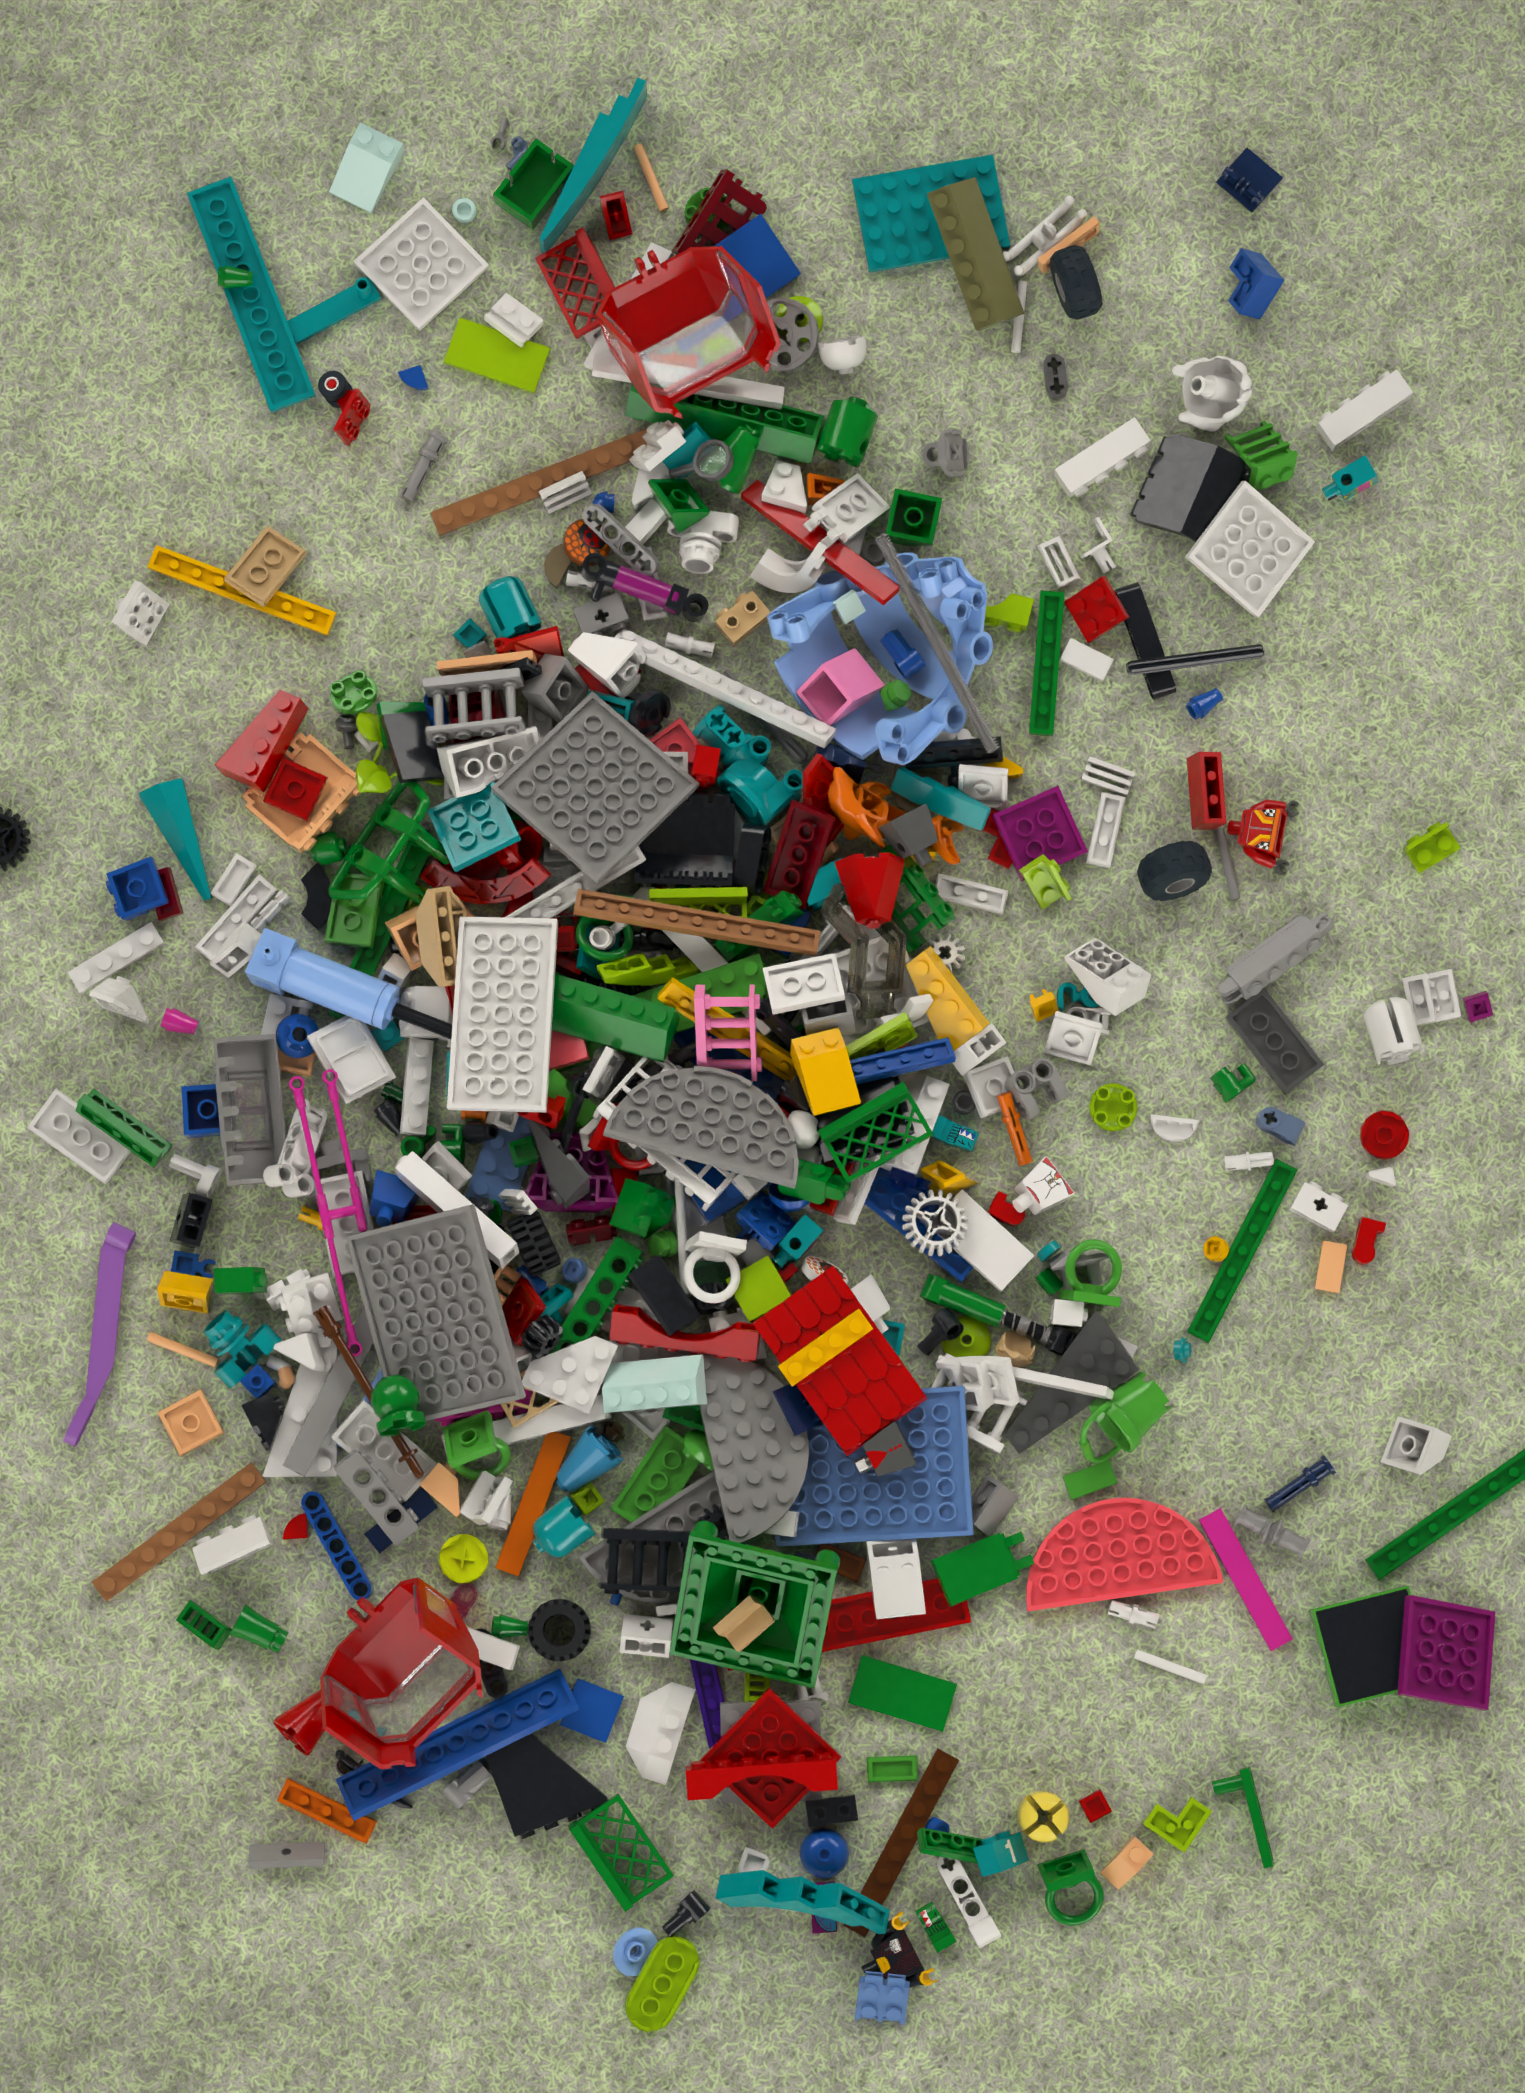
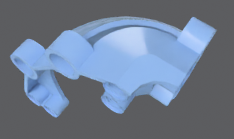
[767,552,993,765]

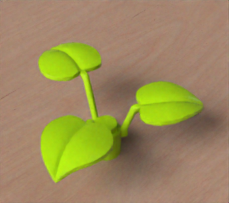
[356,711,444,793]

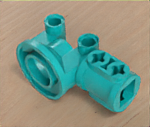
[692,705,803,826]

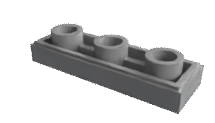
[248,1842,325,1869]

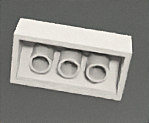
[879,1073,950,1180]

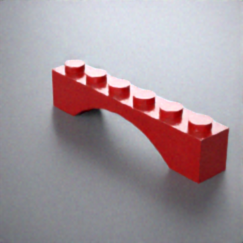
[609,1304,761,1362]
[686,1752,838,1801]

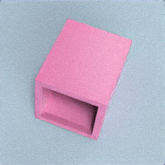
[796,648,885,726]

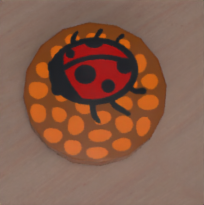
[563,519,610,566]

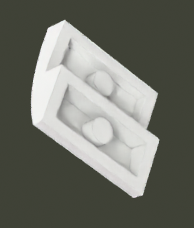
[1402,969,1463,1026]

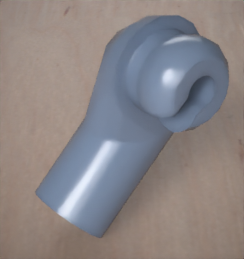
[506,136,528,171]

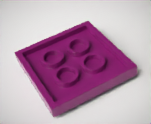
[991,786,1088,882]

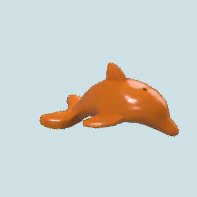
[828,767,963,865]

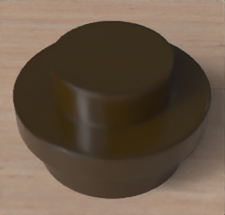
[602,1420,626,1442]

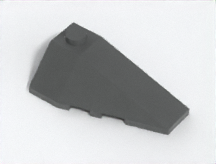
[526,1119,590,1209]

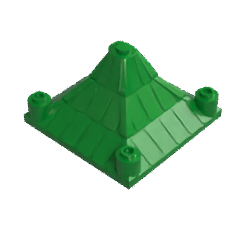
[669,1521,840,1689]

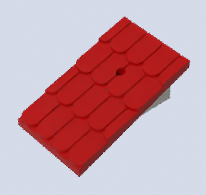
[753,1266,927,1457]

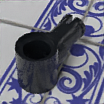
[917,1308,964,1356]
[662,1890,711,1937]

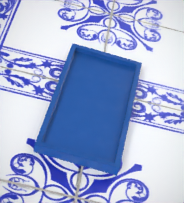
[675,214,801,355]

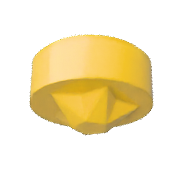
[1203,1236,1229,1262]

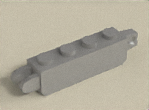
[1218,912,1335,1005]

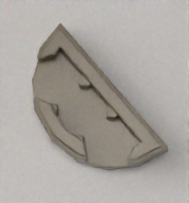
[544,544,572,589]

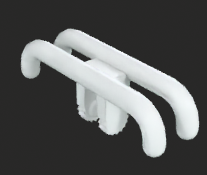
[1003,195,1087,276]

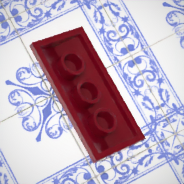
[763,800,836,909]

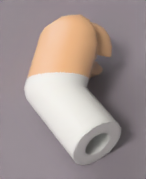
[266,1355,295,1389]

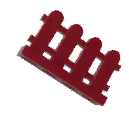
[672,169,767,255]

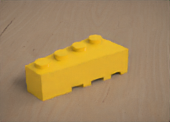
[905,946,990,1051]

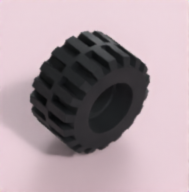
[508,1210,561,1277]
[528,1599,591,1662]

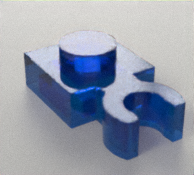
[887,1167,931,1194]

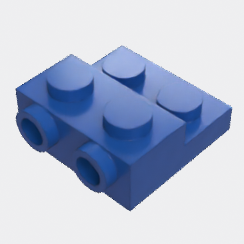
[106,856,169,921]

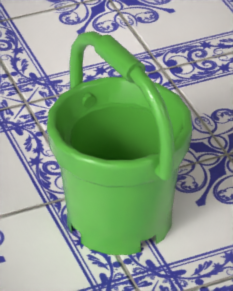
[1079,1371,1171,1463]

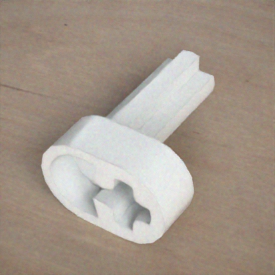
[169,1154,221,1198]

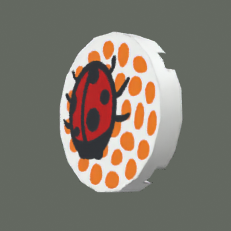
[801,1256,848,1284]

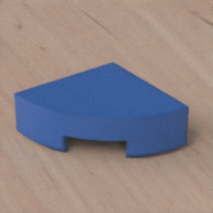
[398,365,428,390]

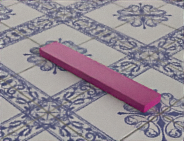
[1199,1508,1293,1651]

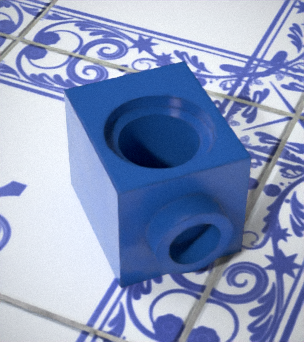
[240,1364,277,1399]

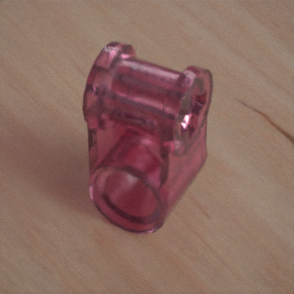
[449,1583,479,1621]

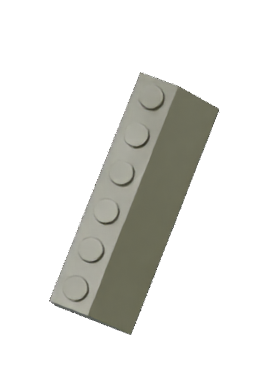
[927,177,1025,331]

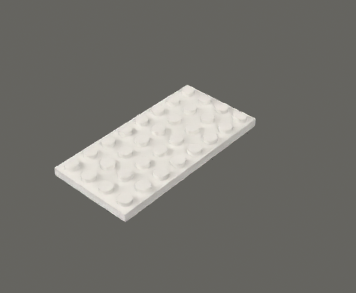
[447,917,558,1113]

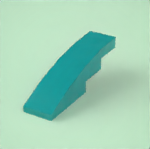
[891,767,991,830]

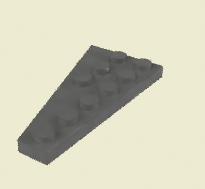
[1005,1309,1140,1454]

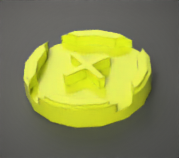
[439,1534,488,1583]

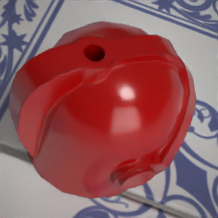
[494,820,542,871]

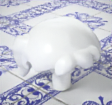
[1172,356,1252,432]

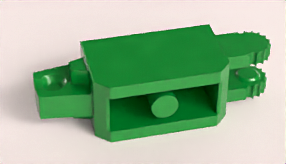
[778,1158,852,1205]

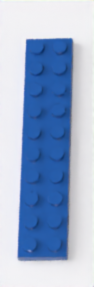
[335,1669,580,1821]

